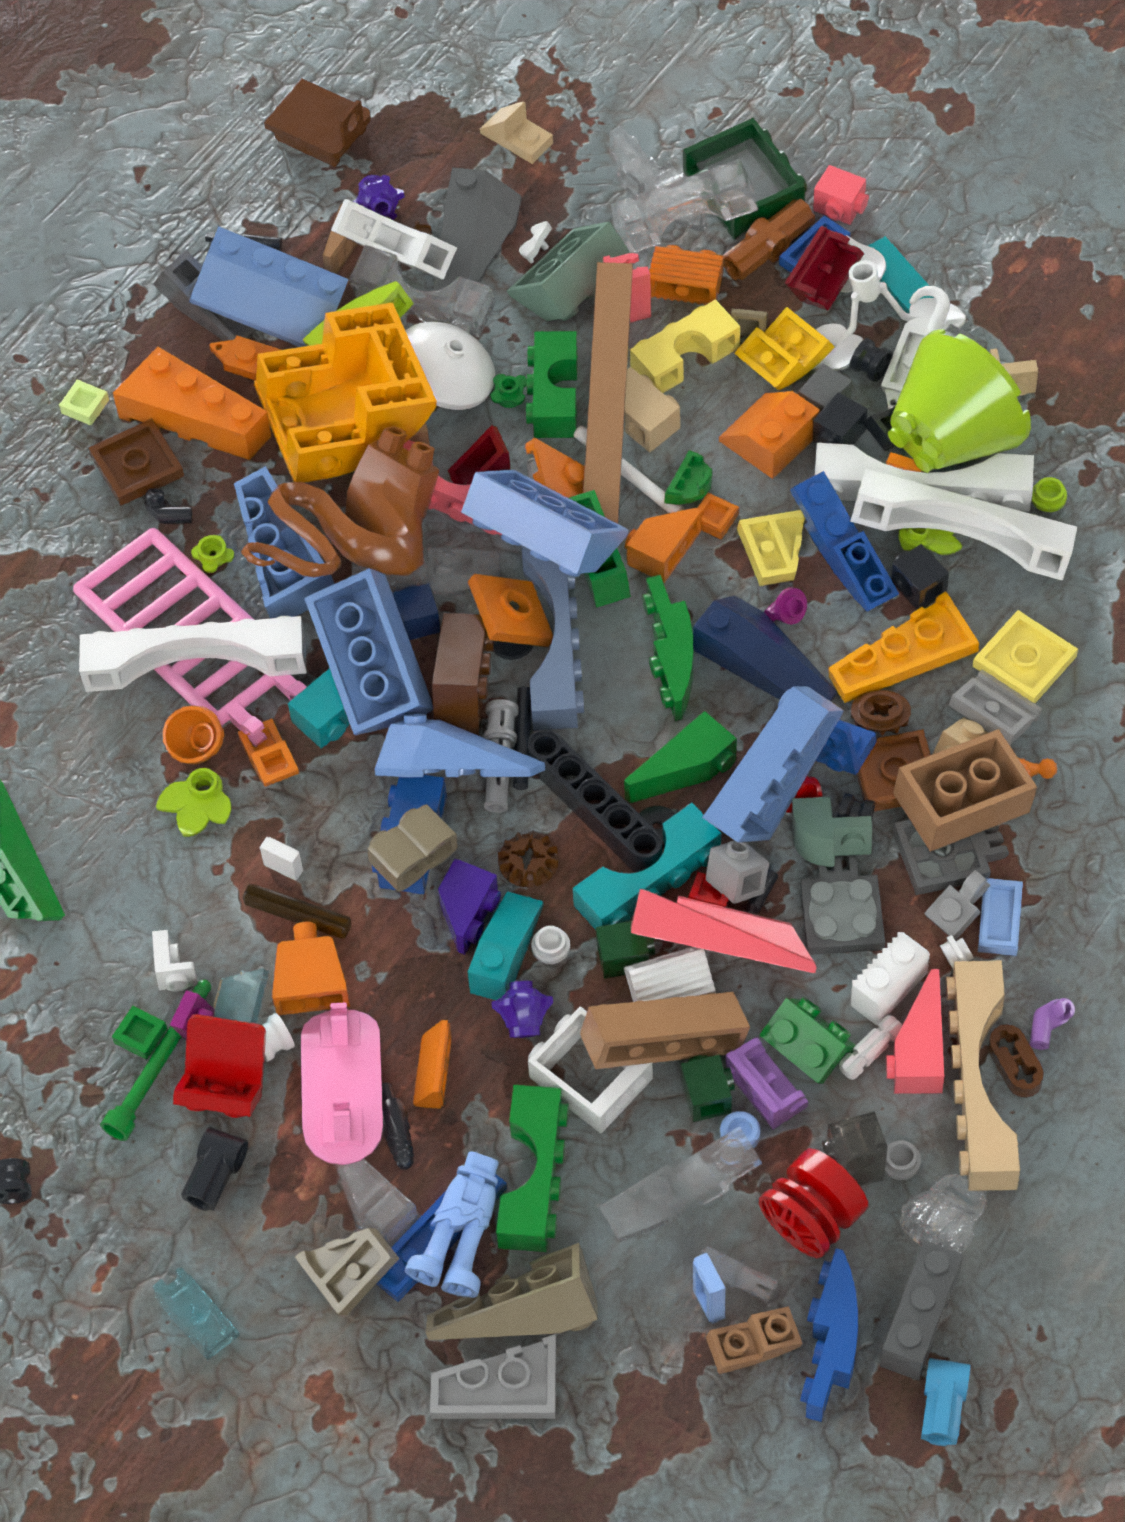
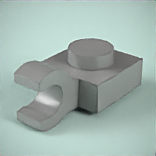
[924,870,990,941]

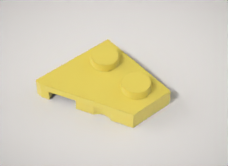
[737,510,805,586]

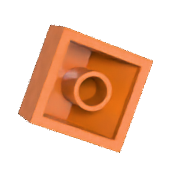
[719,391,820,479]

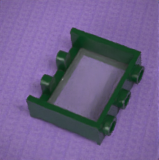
[683,118,807,240]

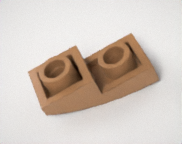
[706,1306,803,1374]

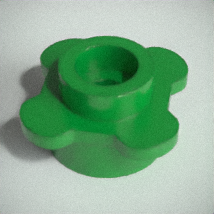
[490,374,527,408]

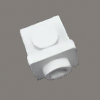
[152,930,197,992]

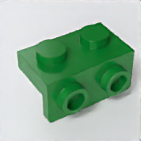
[759,997,856,1084]

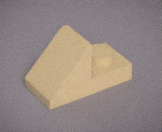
[480,102,553,164]

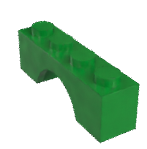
[496,1085,569,1252]

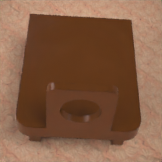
[264,78,371,167]

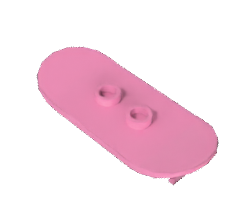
[301,1003,383,1165]

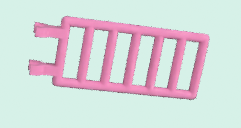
[73,528,307,747]

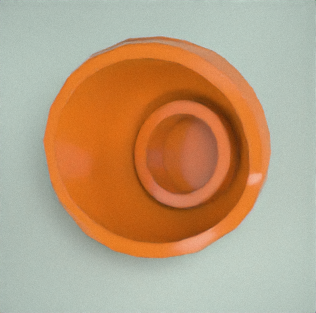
[163,705,224,765]

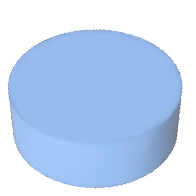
[720,1111,760,1153]

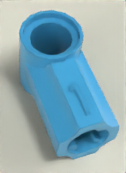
[921,1358,971,1446]

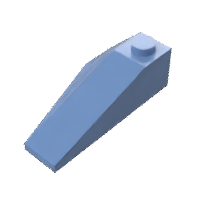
[375,713,545,777]

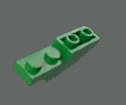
[642,575,694,721]

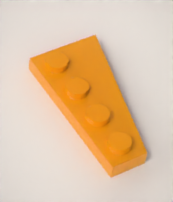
[828,591,979,703]

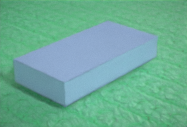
[978,878,1023,956]
[693,1253,725,1324]

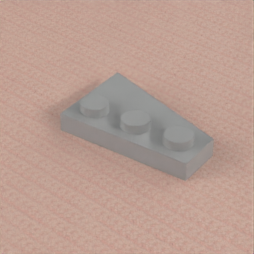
[430,1334,557,1419]

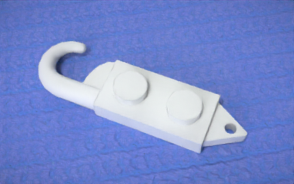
[881,286,950,409]

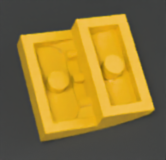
[734,307,835,391]

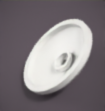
[406,322,495,410]

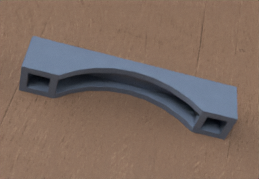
[521,545,584,731]

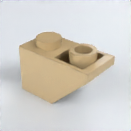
[625,367,680,452]

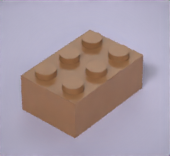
[893,729,1037,852]

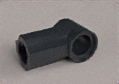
[181,1127,248,1211]

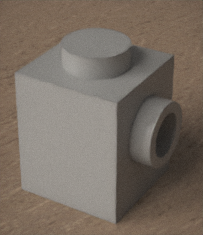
[706,840,769,904]

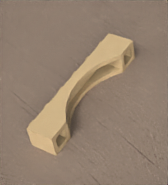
[946,960,1020,1191]

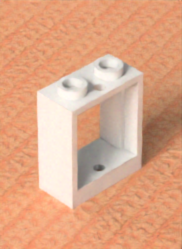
[528,1007,653,1134]

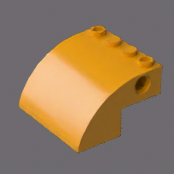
[254,302,437,483]

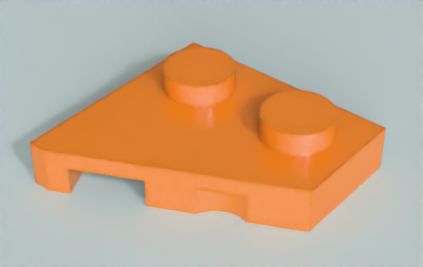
[525,438,585,498]

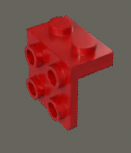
[173,1014,266,1118]

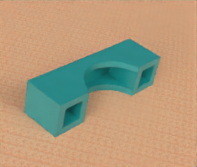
[573,803,721,930]

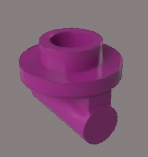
[764,587,807,625]

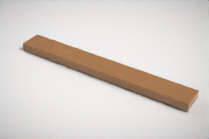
[583,262,633,524]

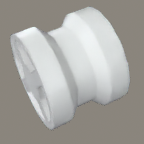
[262,1013,295,1062]

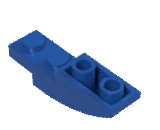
[790,471,899,612]
[800,1248,858,1422]

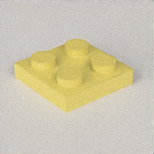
[973,610,1078,703]

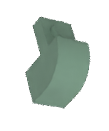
[792,797,872,867]

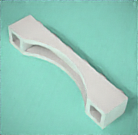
[815,443,1034,512]
[850,468,1077,581]
[79,616,307,692]

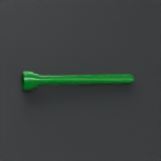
[100,979,211,1141]

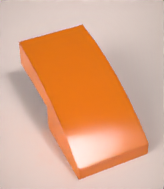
[238,718,299,787]

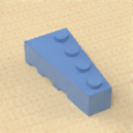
[234,466,335,619]
[702,686,844,843]

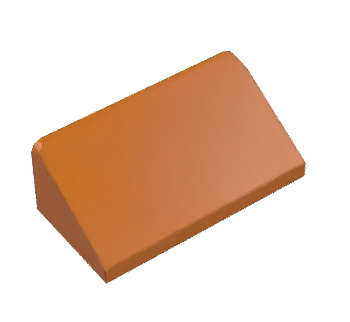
[413,1020,452,1109]

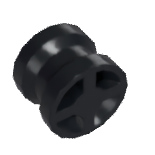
[849,338,893,382]
[837,793,876,821]
[0,1158,32,1204]

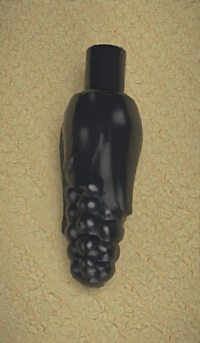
[382,1082,414,1170]

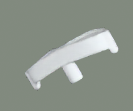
[519,221,552,263]

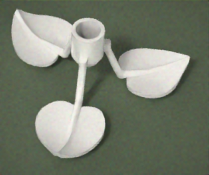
[812,235,966,371]

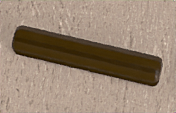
[243,884,352,939]

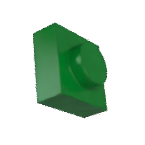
[112,1006,168,1060]

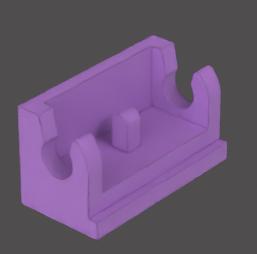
[726,1038,808,1130]

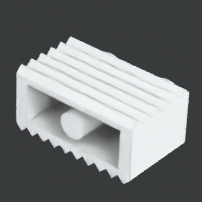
[851,932,930,1025]
[624,947,716,1002]

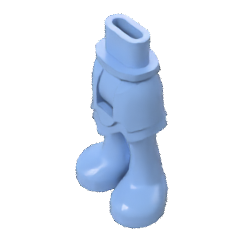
[405,1151,499,1298]

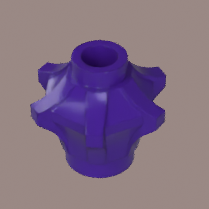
[353,175,405,220]
[492,981,553,1038]

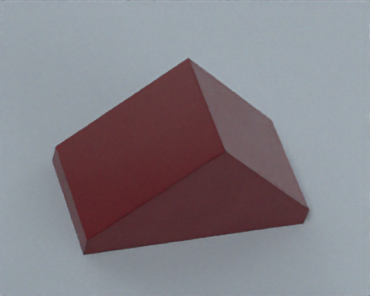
[447,425,511,485]

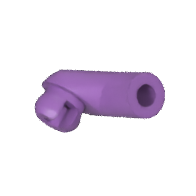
[1030,998,1075,1050]

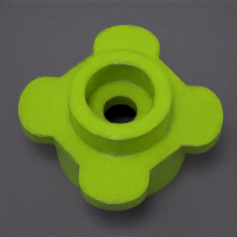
[191,535,235,573]

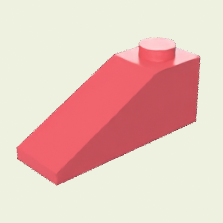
[886,969,944,1094]

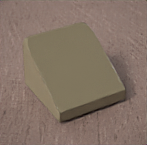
[731,308,769,336]

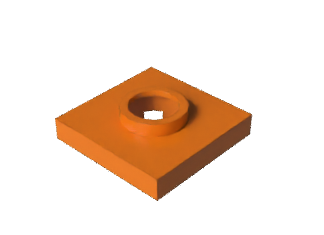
[468,574,553,647]

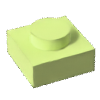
[59,380,109,425]

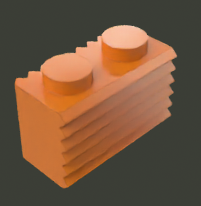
[649,245,724,305]

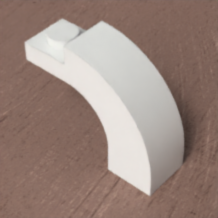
[331,199,457,279]

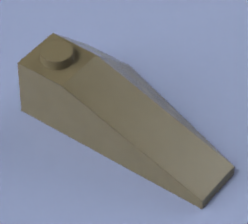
[426,1243,598,1340]

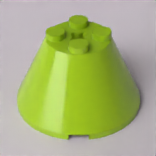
[888,329,1031,473]

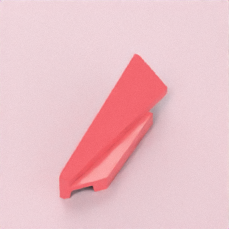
[631,889,817,973]

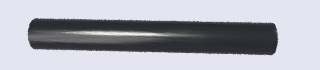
[513,686,531,790]

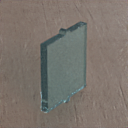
[213,968,270,1024]

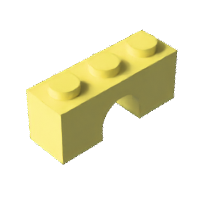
[630,299,740,393]

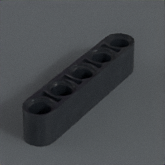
[528,729,662,873]

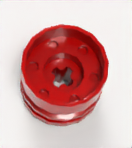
[759,1148,868,1259]

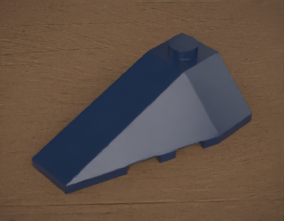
[693,595,837,702]

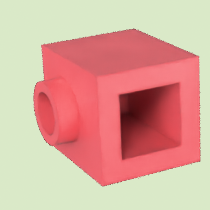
[813,165,869,225]

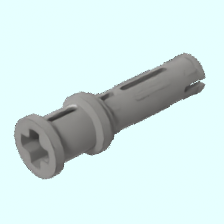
[483,699,519,813]

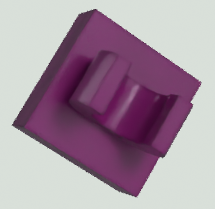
[170,990,215,1040]

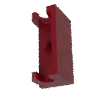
[785,226,865,311]

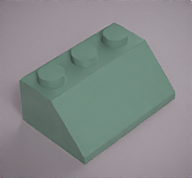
[507,221,631,321]

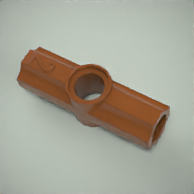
[724,199,815,281]

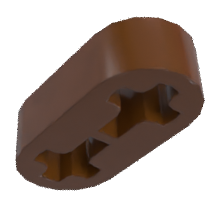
[988,1024,1044,1098]

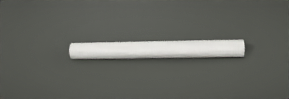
[574,426,685,513]

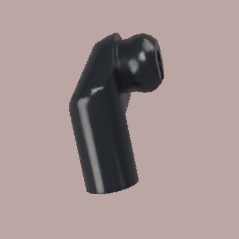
[144,488,193,524]

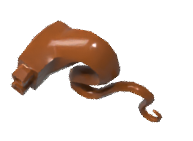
[241,425,440,578]

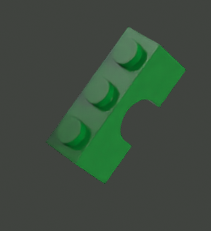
[526,331,578,438]

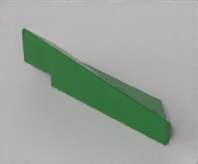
[0,780,65,921]

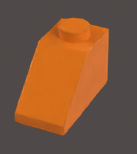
[624,508,701,583]

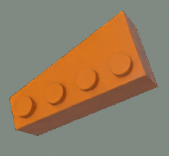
[113,347,272,460]

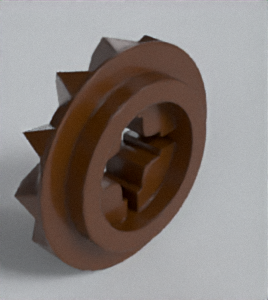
[851,690,911,737]
[498,830,559,888]

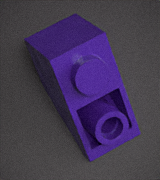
[438,858,501,955]

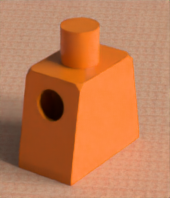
[272,922,350,1015]

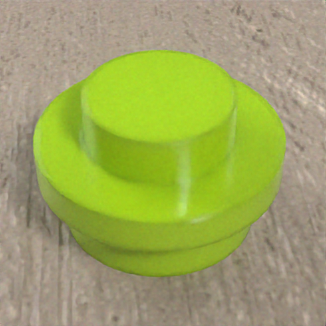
[1031,477,1067,512]

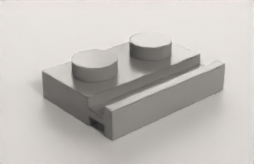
[949,669,1042,745]

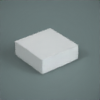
[260,837,303,881]

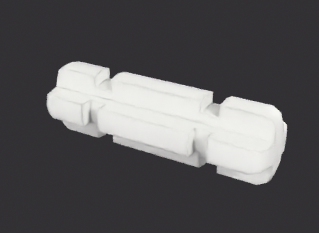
[839,1015,902,1080]

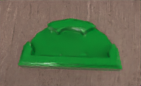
[664,450,713,505]

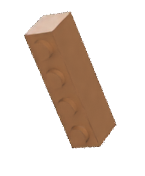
[580,992,750,1069]

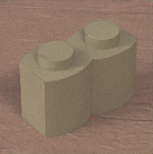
[367,804,458,892]

